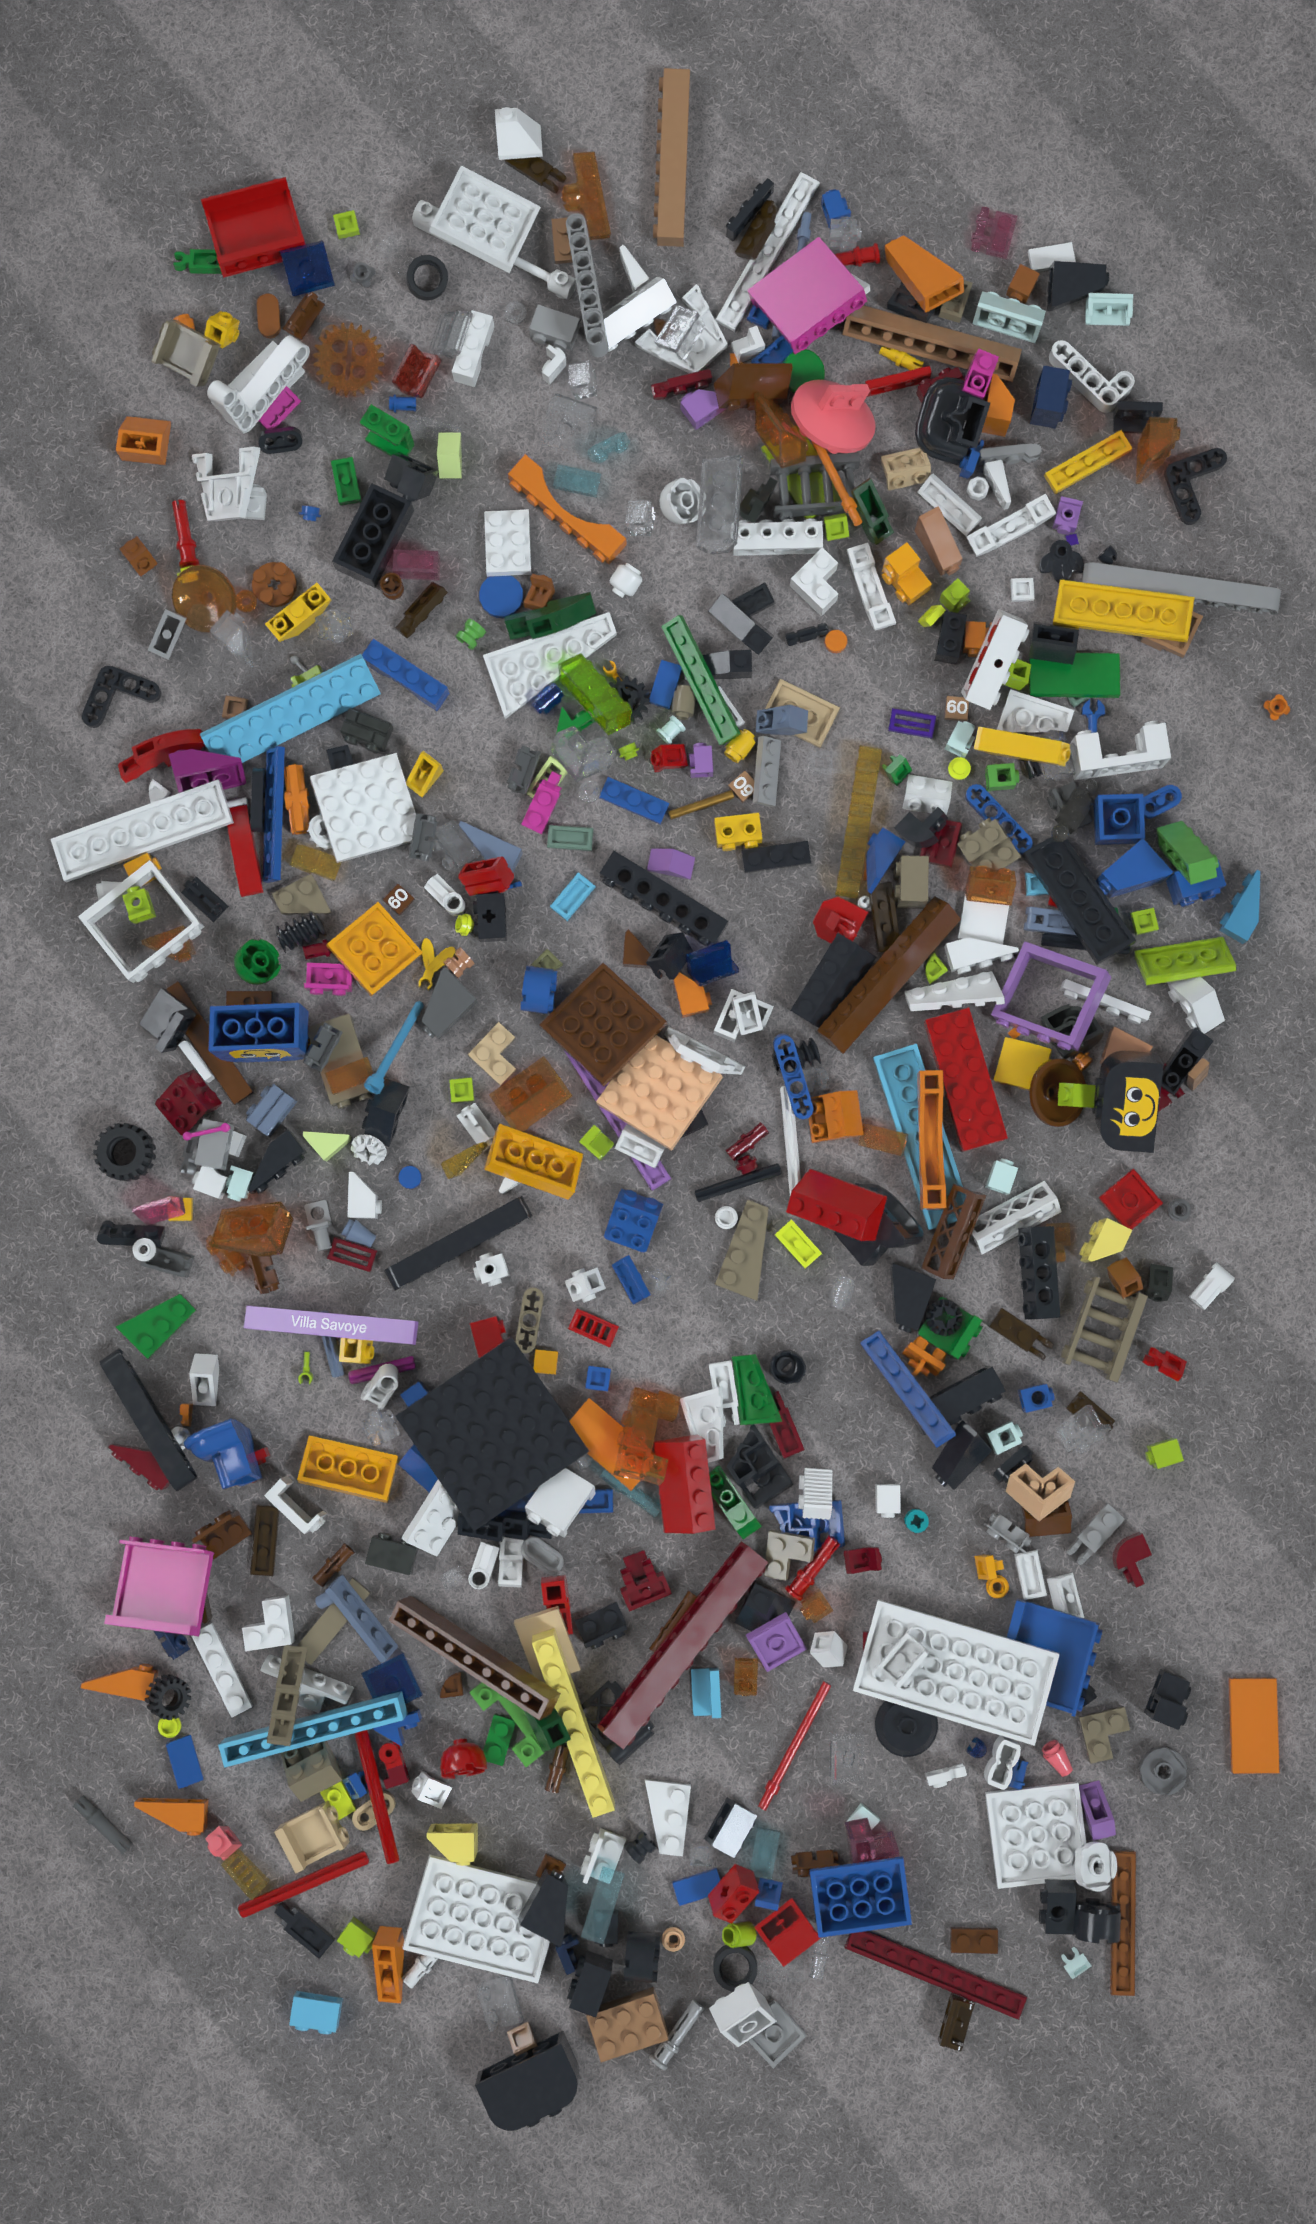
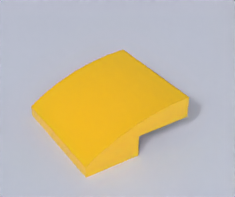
[994,1037,1052,1091]

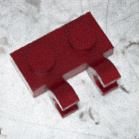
[620,1558,672,1612]

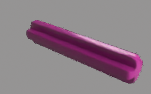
[348,1356,416,1384]

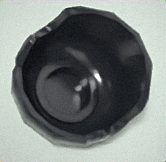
[770,1350,806,1385]

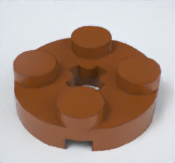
[252,562,297,607]

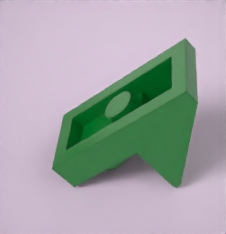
[556,707,596,745]

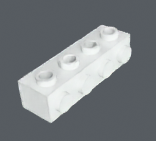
[592,277,676,352]
[733,519,823,556]

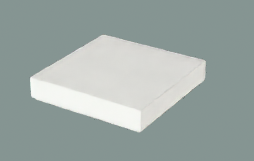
[957,894,1010,944]

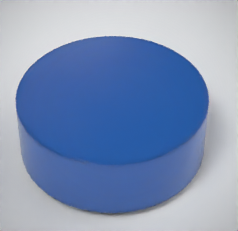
[398,1166,422,1189]

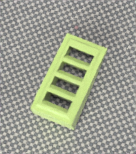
[527,756,570,798]

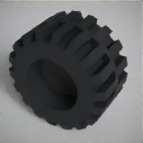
[93,1123,156,1181]

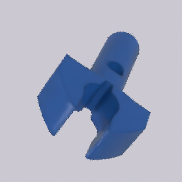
[1081,699,1105,733]

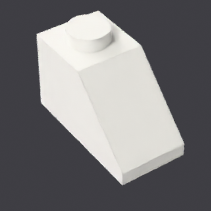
[348,1172,382,1219]
[189,1353,219,1406]

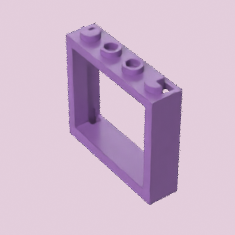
[991,941,1111,1051]

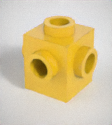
[204,311,240,349]

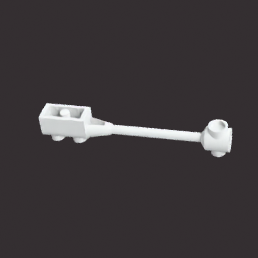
[412,200,577,300]

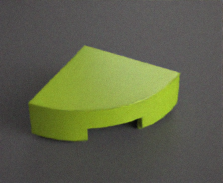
[925,952,948,984]

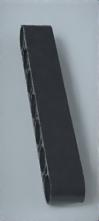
[384,1196,533,1291]
[99,1348,198,1491]

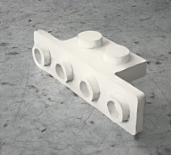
[261,1654,354,1713]

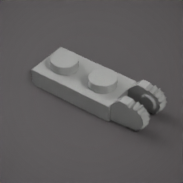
[978,443,1042,465]
[1066,1503,1125,1565]

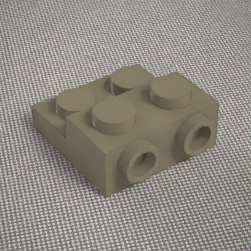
[958,818,1021,882]

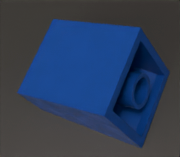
[1095,838,1173,898]

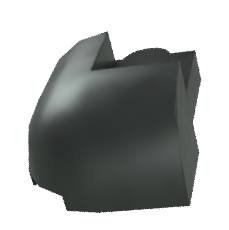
[1041,1004,1104,1059]

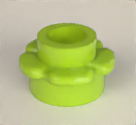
[618,742,639,761]

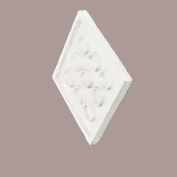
[429,166,541,273]
[310,753,416,863]
[985,1781,1086,1889]

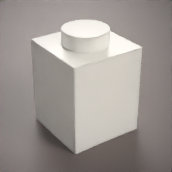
[875,1484,900,1518]

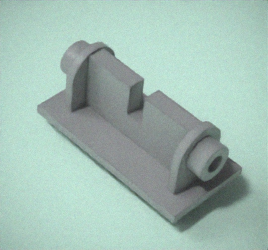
[984,1512,1032,1554]

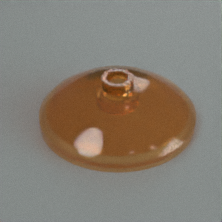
[172,565,237,633]

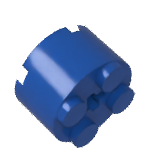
[521,966,558,1014]

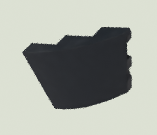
[726,1424,794,1509]

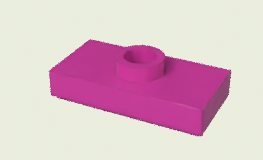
[259,386,301,430]

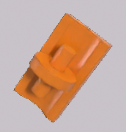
[902,1336,947,1377]

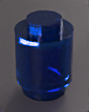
[531,682,565,715]

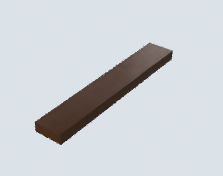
[166,981,254,1105]

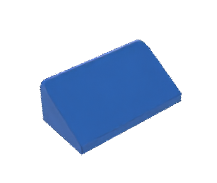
[166,1735,204,1789]

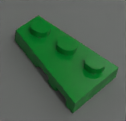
[116,1294,197,1359]
[732,1354,782,1425]

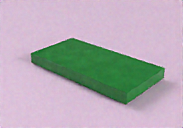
[1029,653,1120,698]

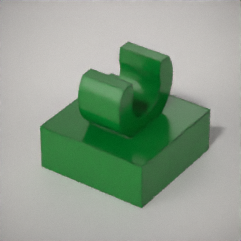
[882,754,912,786]

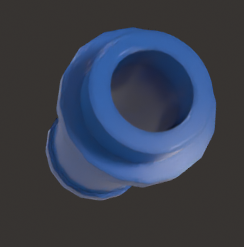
[389,394,416,413]
[1008,1759,1029,1790]

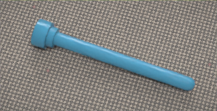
[364,1001,424,1094]

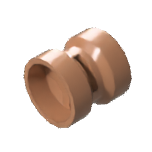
[444,947,475,978]

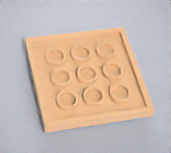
[596,1035,723,1151]

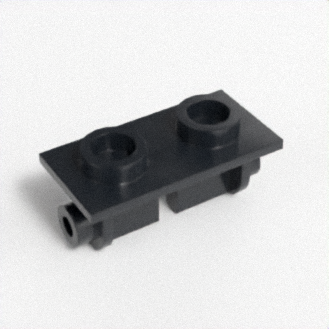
[181,877,229,923]

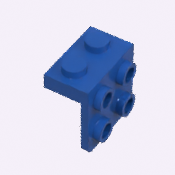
[604,1189,664,1252]

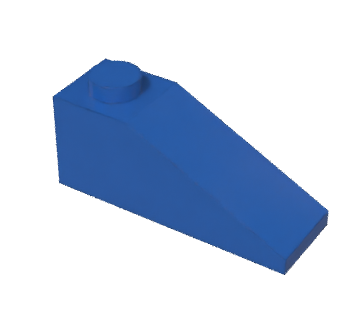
[866,828,906,894]

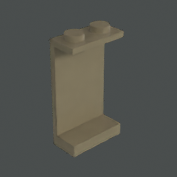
[308,1014,373,1109]

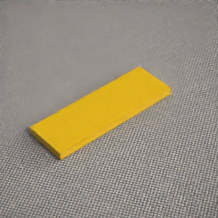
[1053,580,1195,643]

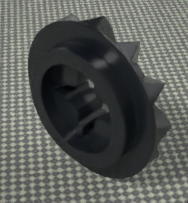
[926,1299,963,1336]

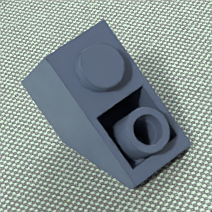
[756,705,808,735]

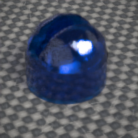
[966,1737,987,1758]

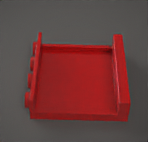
[201,177,308,278]

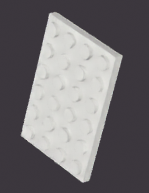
[402,1854,550,1983]

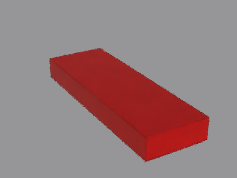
[865,366,932,397]

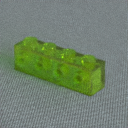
[558,653,632,736]

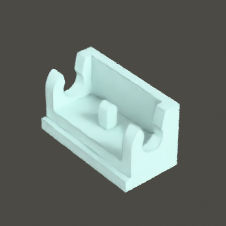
[1085,293,1133,326]

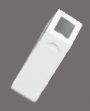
[944,938,1019,974]

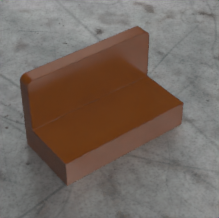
[1022,1500,1072,1537]

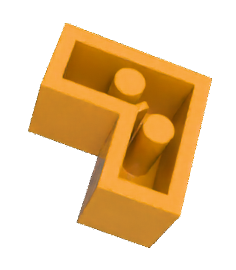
[882,542,932,606]

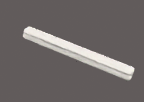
[780,1086,801,1195]

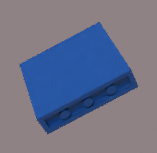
[1007,1598,1103,1717]

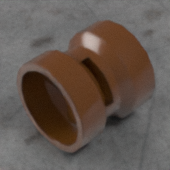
[380,572,404,600]

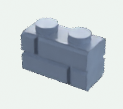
[246,1084,298,1137]

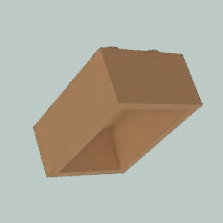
[586,1987,668,2063]

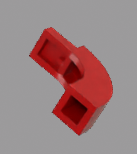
[541,1575,573,1634]

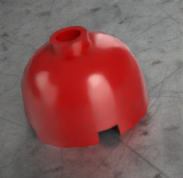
[440,1739,487,1779]

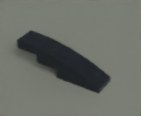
[457,1511,553,1542]

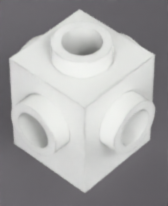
[473,1252,510,1287]
[565,1268,606,1303]

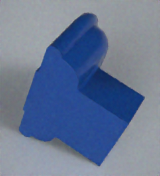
[184,1418,263,1489]

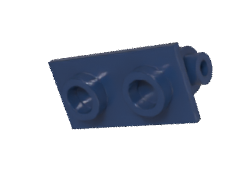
[154,1631,190,1660]

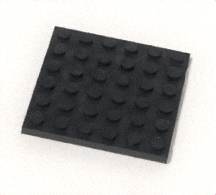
[395,1336,589,1531]

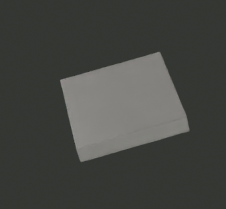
[748,1999,807,2068]

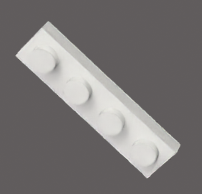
[1060,979,1151,1024]
[192,1623,253,1718]

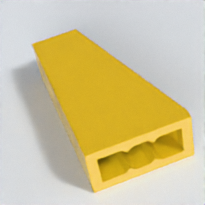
[974,727,1071,767]

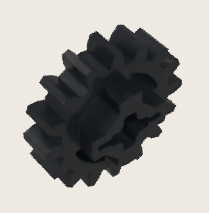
[601,676,651,726]

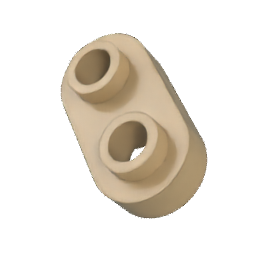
[352,1791,396,1831]

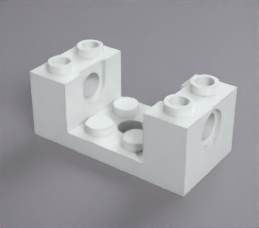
[1069,721,1171,780]

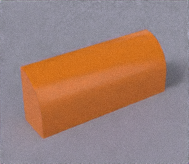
[569,1398,655,1491]

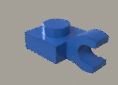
[959,440,984,479]

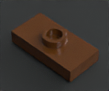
[226,991,273,1006]

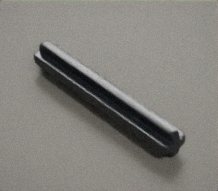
[1041,933,1131,955]
[694,1163,782,1202]

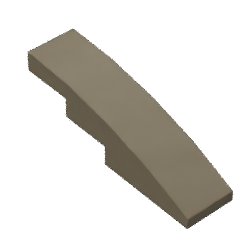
[267,1645,307,1746]

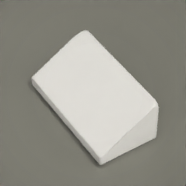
[614,1124,666,1168]
[1047,1572,1084,1618]

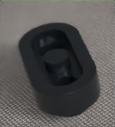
[258,426,303,454]
[993,1445,1034,1483]

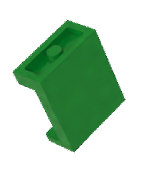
[360,404,415,457]

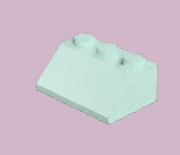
[972,291,1046,343]

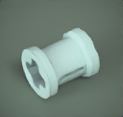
[656,715,686,745]

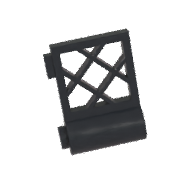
[581,1680,655,1765]

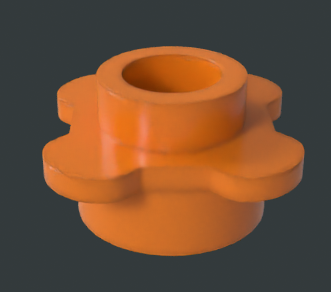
[1263,694,1290,721]

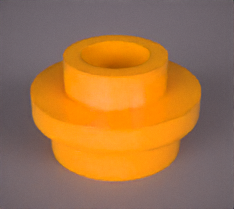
[986,1575,1009,1599]

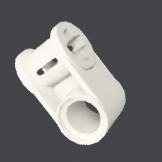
[361,1364,398,1410]

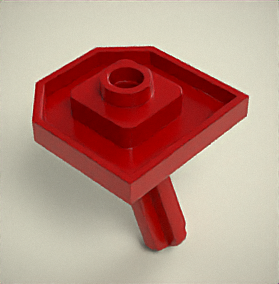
[813,896,868,943]

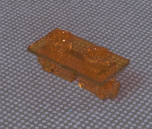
[206,1230,246,1277]

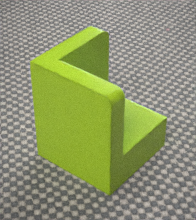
[579,1125,614,1160]

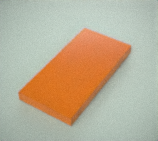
[1229,1678,1279,1774]

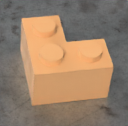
[1005,1464,1075,1521]

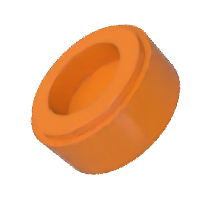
[825,630,847,653]

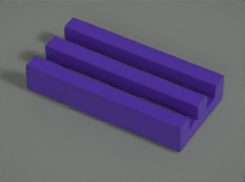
[888,708,936,739]

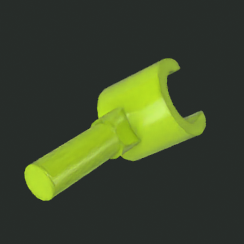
[298,1352,313,1384]

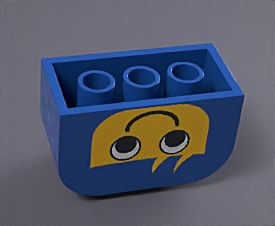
[209,1003,309,1062]

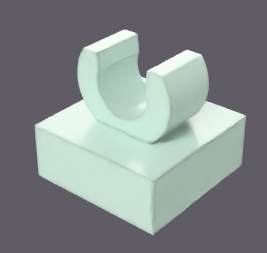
[1061,1947,1091,1979]

